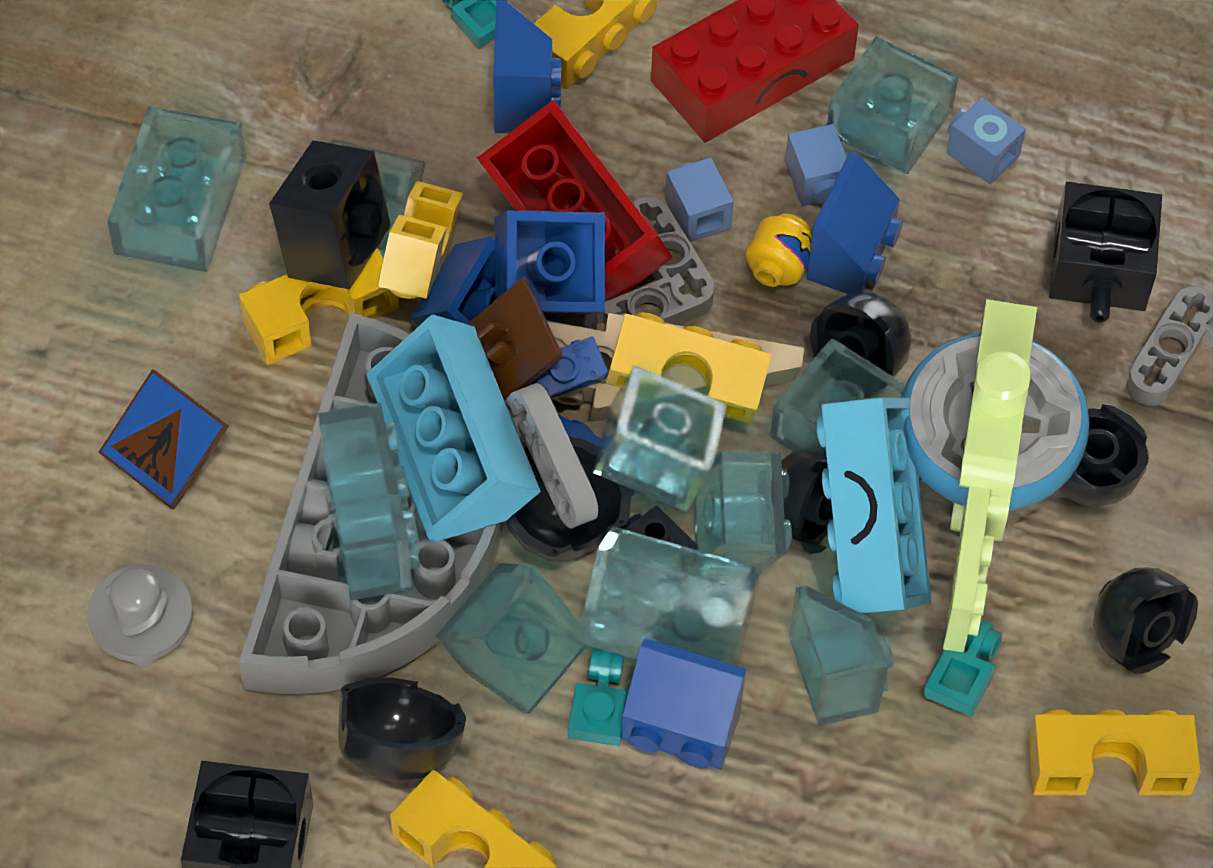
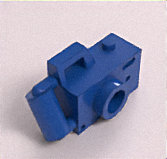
[527,336,609,400]

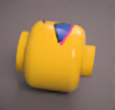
[745,213,813,287]

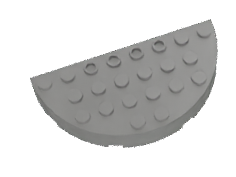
[239,313,503,694]

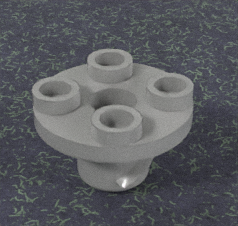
[88,565,194,666]

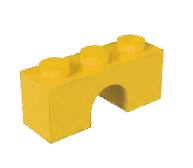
[534,0,658,90]
[378,181,463,299]
[238,248,399,365]
[606,312,772,424]
[1028,710,1201,795]
[390,769,557,868]

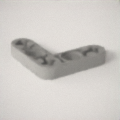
[584,196,715,331]
[1127,286,1213,406]
[505,383,598,528]

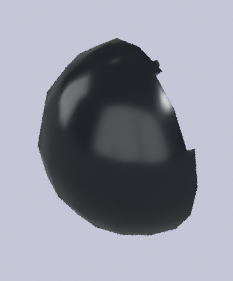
[505,437,631,562]
[338,677,466,782]

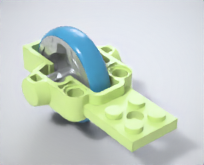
[901,299,1089,653]

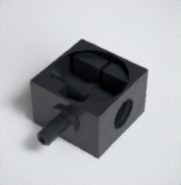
[269,140,391,289]
[1049,181,1163,323]
[181,761,313,868]

